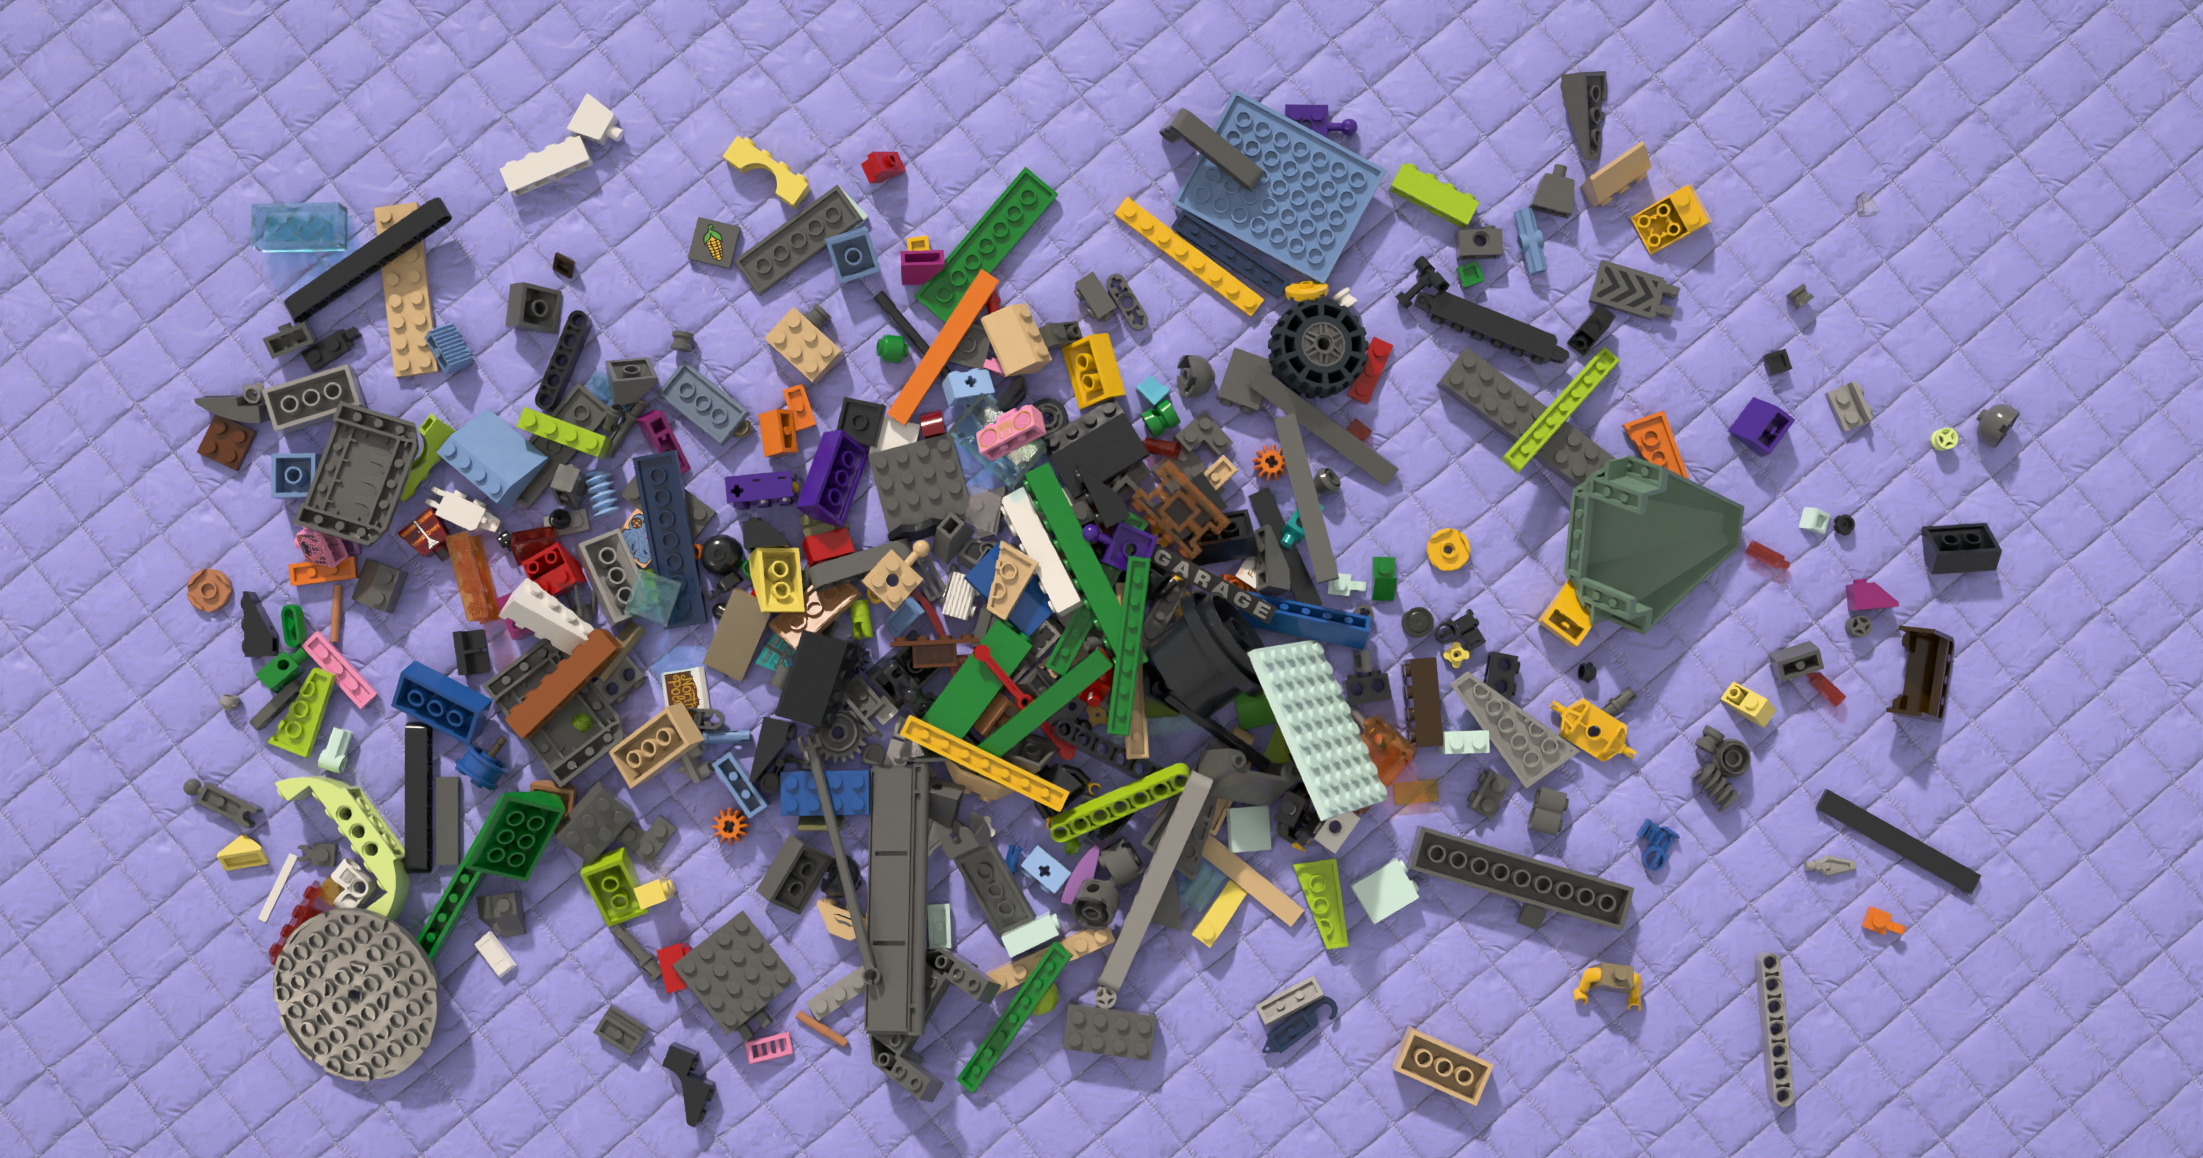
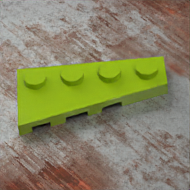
[268,667,337,758]

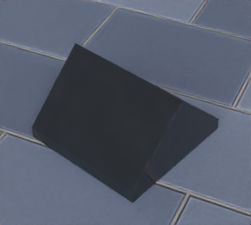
[1143,663,1180,719]

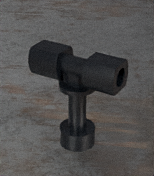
[1395,256,1450,309]

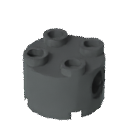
[1098,836,1146,888]
[1071,879,1120,930]

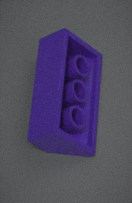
[796,430,869,527]

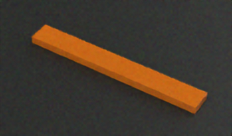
[887,269,1000,426]

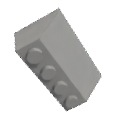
[575,528,655,628]

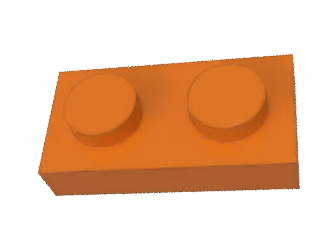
[782,384,817,432]

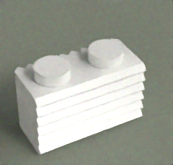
[942,572,980,621]

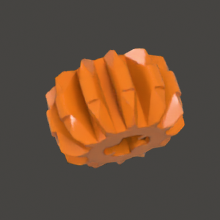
[1252,444,1287,482]
[711,807,750,845]

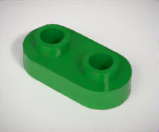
[281,604,307,648]

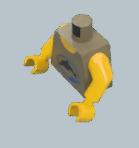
[1573,963,1643,1011]

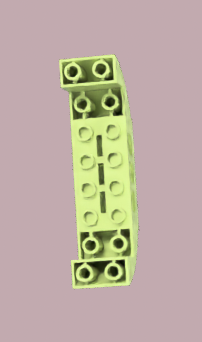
[275,776,410,921]

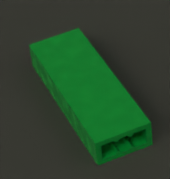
[921,619,1033,740]

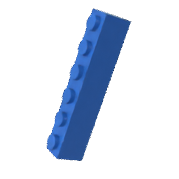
[1238,591,1371,650]

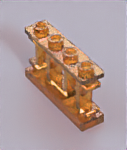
[1130,460,1231,560]
[445,531,502,624]

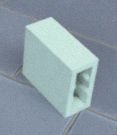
[1436,730,1490,754]
[1349,858,1419,924]
[1001,911,1061,958]

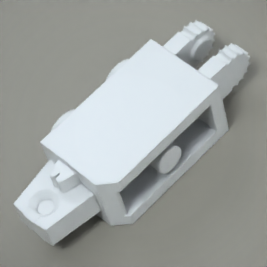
[425,486,503,533]

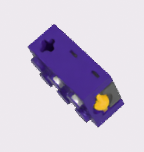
[725,470,799,510]

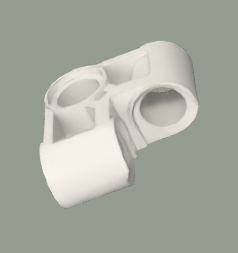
[331,858,376,908]

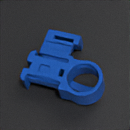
[1636,819,1680,870]

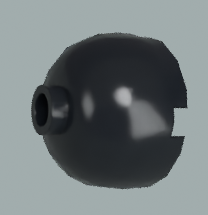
[700,534,745,577]
[821,854,862,898]

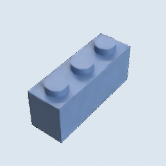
[712,751,771,819]

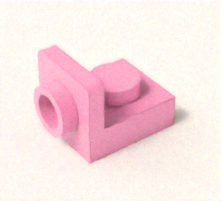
[983,358,1009,379]

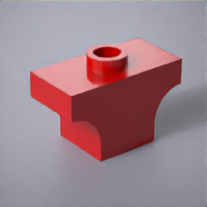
[861,151,906,183]

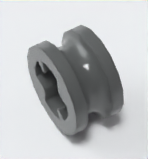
[1353,604,1374,622]

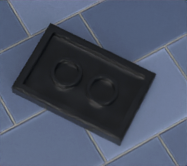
[1149,472,1228,546]

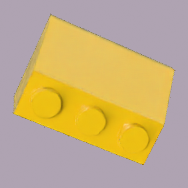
[1061,333,1126,410]

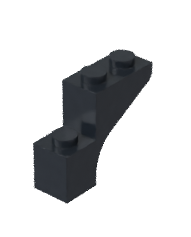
[662,1042,716,1127]

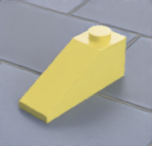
[1191,879,1248,948]

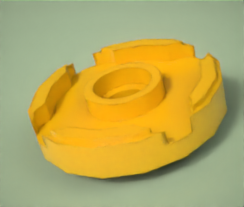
[1285,280,1329,302]
[1426,528,1471,572]

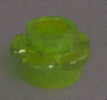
[571,713,591,732]
[1063,837,1081,857]

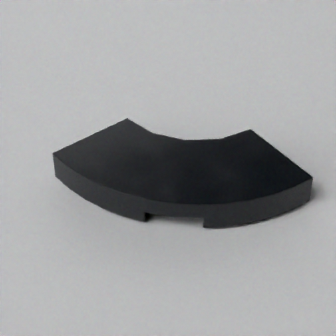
[887,518,943,542]

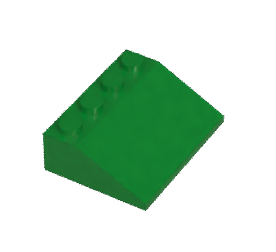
[465,791,566,882]

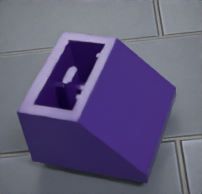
[1727,397,1795,457]

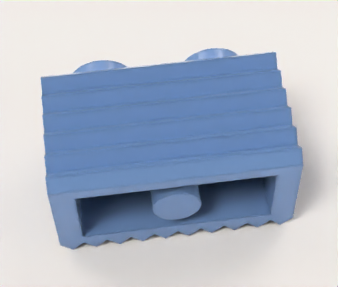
[424,323,473,375]

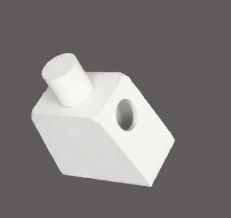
[567,93,624,145]

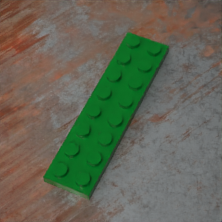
[914,166,1058,324]

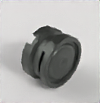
[1401,607,1434,638]

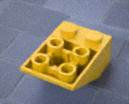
[1630,184,1712,255]
[1536,579,1592,648]

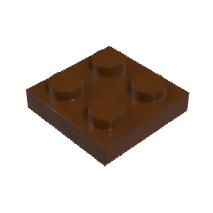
[197,414,258,471]

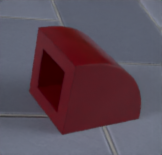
[920,410,946,439]

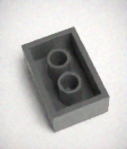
[554,781,635,865]

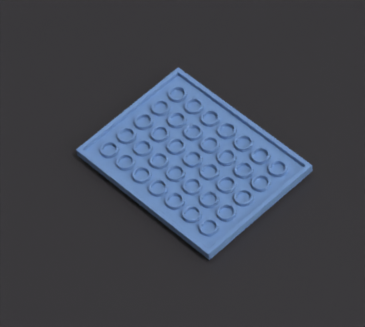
[1173,90,1387,284]

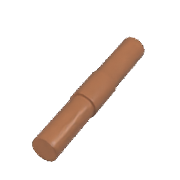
[330,585,343,642]
[795,1010,848,1048]

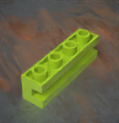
[1388,163,1480,228]

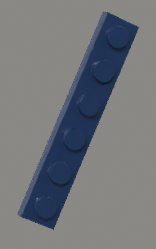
[1171,209,1291,299]

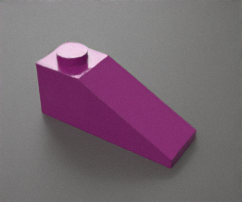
[636,409,691,474]

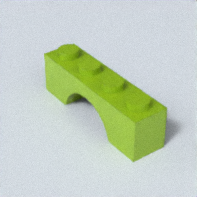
[516,407,612,460]
[400,413,456,502]

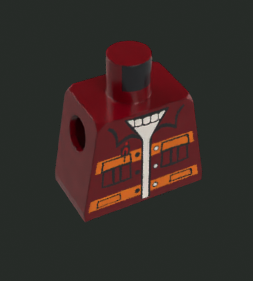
[397,507,453,562]

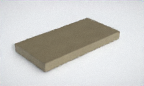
[703,587,773,682]

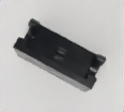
[1087,802,1135,850]

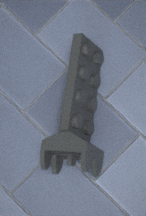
[942,812,1036,936]

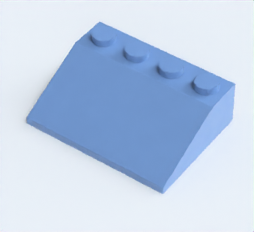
[436,408,550,509]

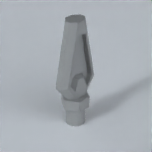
[1804,855,1856,877]

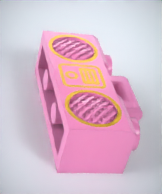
[976,404,1046,462]

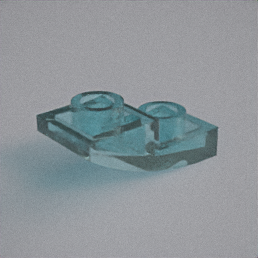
[584,368,630,410]

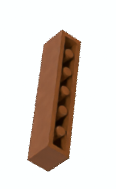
[504,629,624,739]

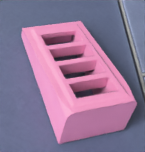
[744,1032,793,1064]

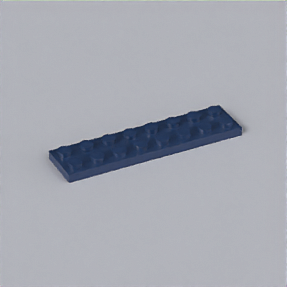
[633,450,709,630]

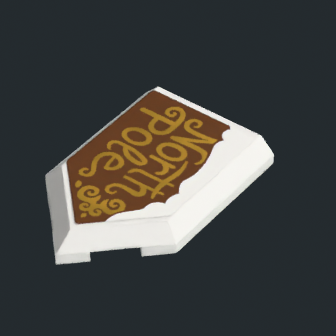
[661,666,710,724]

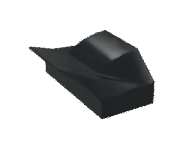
[991,375,1027,415]

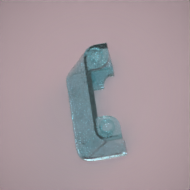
[947,393,1048,492]

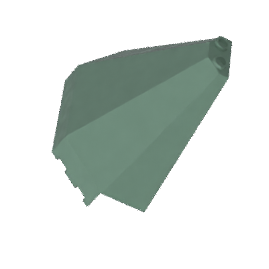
[1564,455,1745,635]

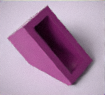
[900,250,945,285]
[1845,579,1899,611]

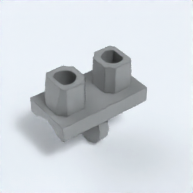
[676,743,715,784]

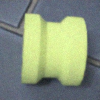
[1930,428,1958,451]

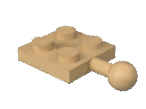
[861,540,930,612]

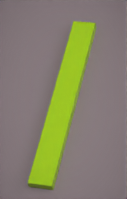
[1501,346,1620,474]

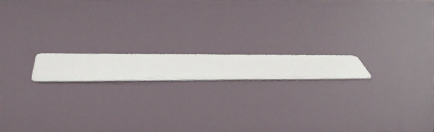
[258,853,297,922]

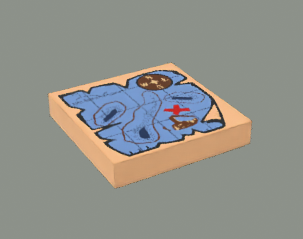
[620,508,652,569]

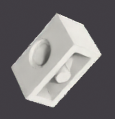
[1312,812,1361,854]

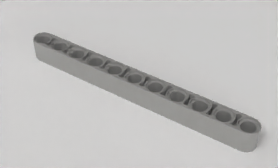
[1097,770,1213,992]

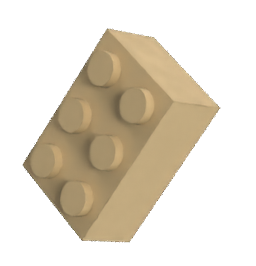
[764,307,844,386]

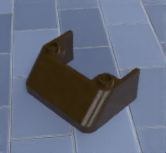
[1886,625,1955,723]

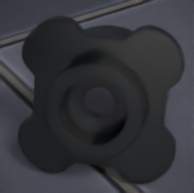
[496,530,516,552]

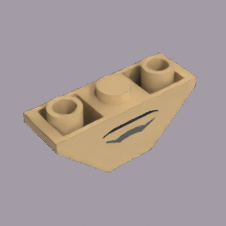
[817,896,867,941]

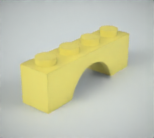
[723,135,811,210]

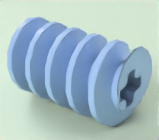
[584,470,620,518]

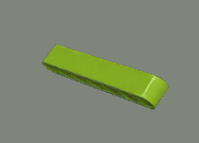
[1050,763,1190,843]

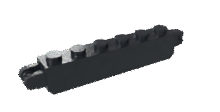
[1414,291,1570,365]

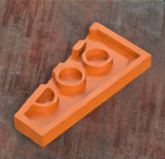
[1621,410,1689,479]

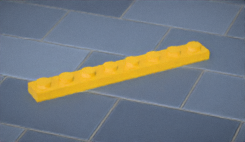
[1114,197,1264,318]
[900,714,1070,812]

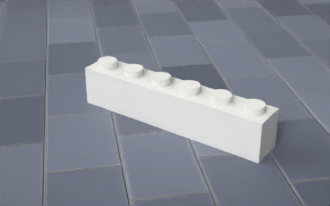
[1000,487,1085,616]

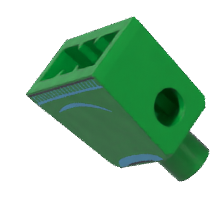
[255,647,310,694]

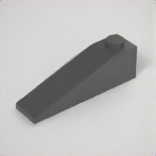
[1560,71,1607,160]

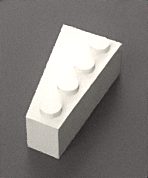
[498,577,594,655]

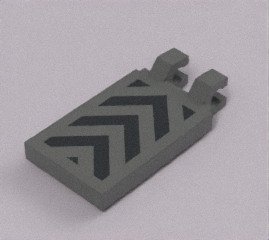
[1588,260,1680,320]

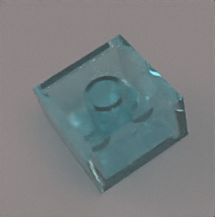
[624,569,682,628]

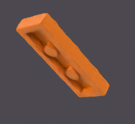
[288,556,359,586]

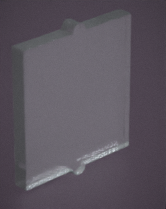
[964,485,1003,533]

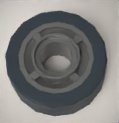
[1033,398,1068,440]

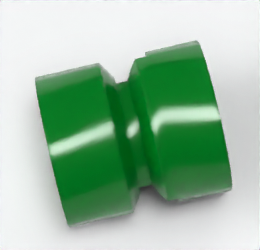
[1141,399,1181,439]

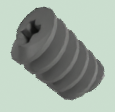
[1690,763,1738,812]

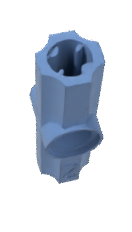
[1513,208,1548,275]

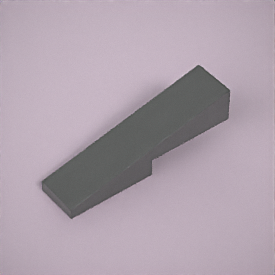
[999,616,1064,695]

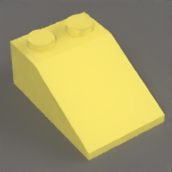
[749,547,805,613]

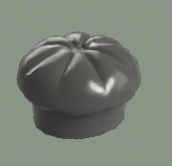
[1712,739,1751,778]

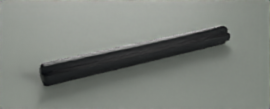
[1164,690,1270,771]

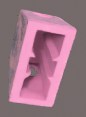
[294,528,349,568]

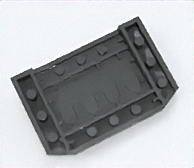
[293,401,419,547]
[482,639,624,789]

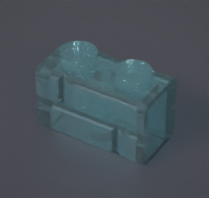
[1177,861,1225,913]

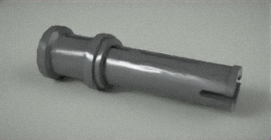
[607,399,651,458]
[610,923,662,983]

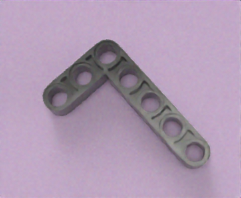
[1159,108,1265,192]

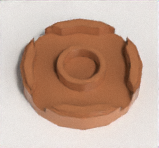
[187,569,233,612]

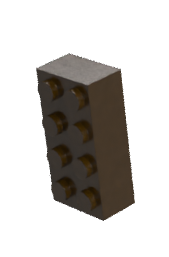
[1401,657,1443,747]

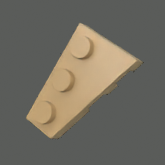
[987,541,1040,620]

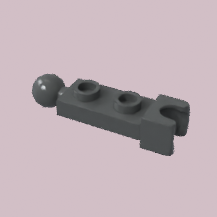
[183,778,263,828]

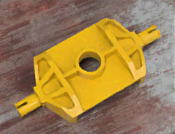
[1549,698,1637,762]

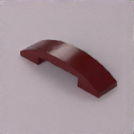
[908,589,947,636]

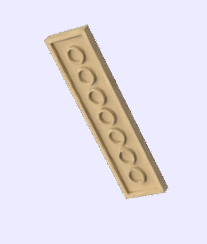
[374,202,440,378]

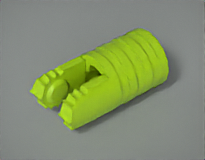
[850,599,873,640]

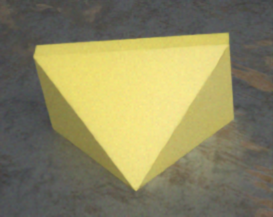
[217,834,269,871]

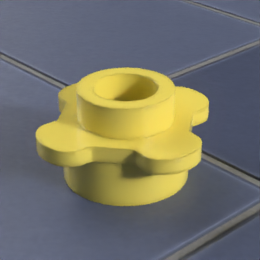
[1443,642,1470,668]

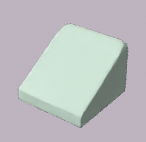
[1799,507,1830,535]

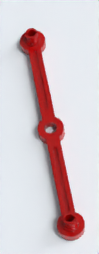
[973,645,1076,760]

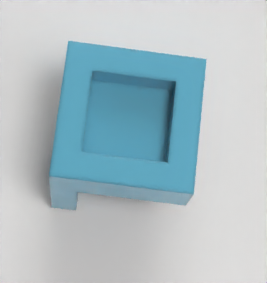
[1136,375,1170,408]

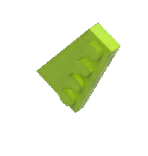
[1292,858,1349,949]

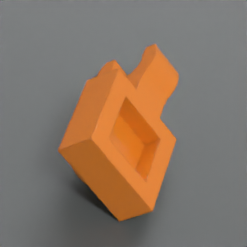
[1861,906,1906,935]

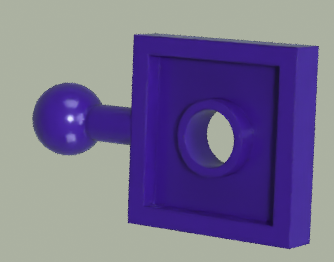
[1285,104,1358,138]
[1082,521,1158,573]

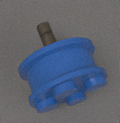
[455,736,509,790]

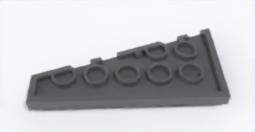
[1140,736,1231,882]

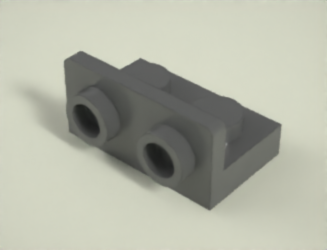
[1467,768,1512,820]

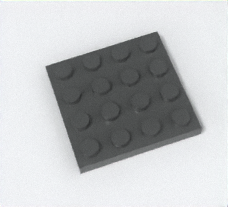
[868,432,973,533]
[671,910,797,1036]

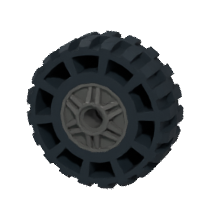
[1268,298,1369,399]

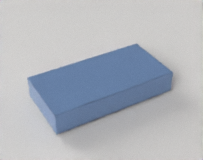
[883,595,925,638]

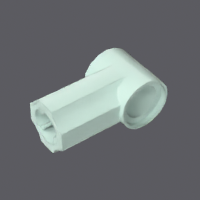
[318,727,354,774]

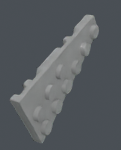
[1450,671,1580,789]

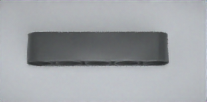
[808,538,913,592]

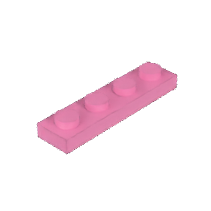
[301,631,379,709]

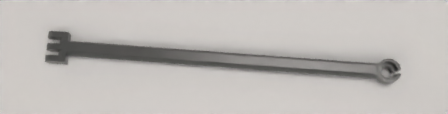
[797,731,881,985]

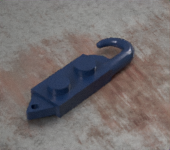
[1262,996,1338,1054]

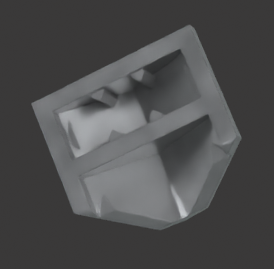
[899,738,947,763]

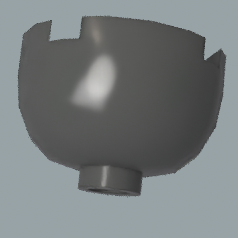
[1177,355,1215,398]
[1976,404,2020,448]

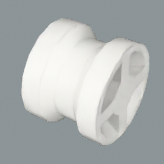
[1331,287,1358,308]

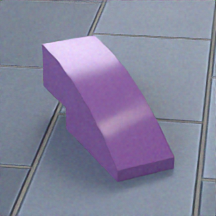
[1061,844,1100,905]

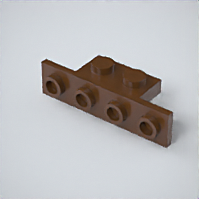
[890,634,979,669]

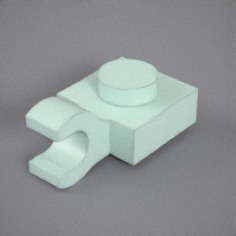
[1327,573,1366,597]

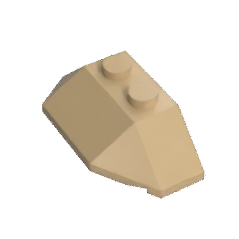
[944,758,1016,803]

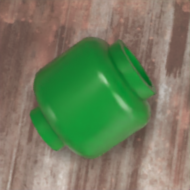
[876,334,909,364]

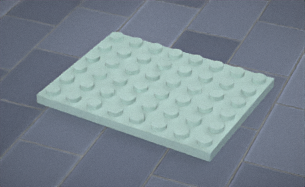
[1247,640,1388,821]

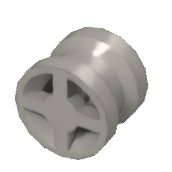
[1095,985,1117,1008]

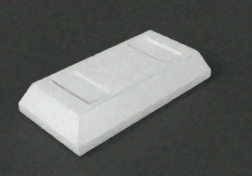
[473,931,517,979]

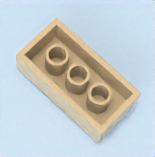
[608,702,705,789]
[1391,1025,1494,1106]

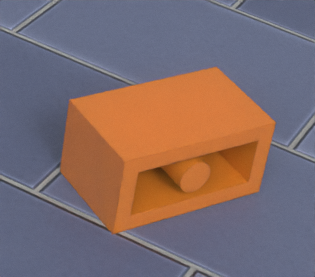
[758,409,798,457]

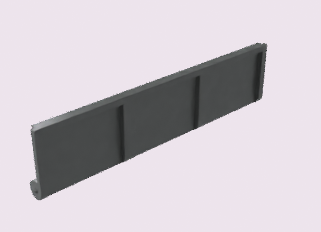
[864,762,930,1037]

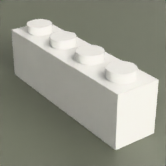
[500,135,594,197]

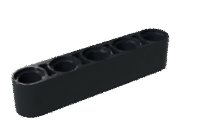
[535,310,592,413]

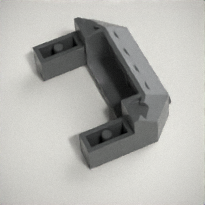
[869,947,1002,1103]

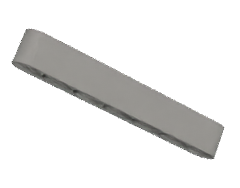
[1755,951,1794,1107]

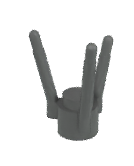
[566,584,597,622]

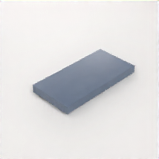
[657,360,750,446]

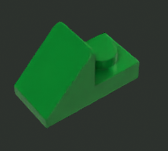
[1371,557,1397,601]

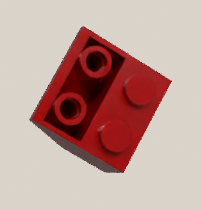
[521,542,587,599]

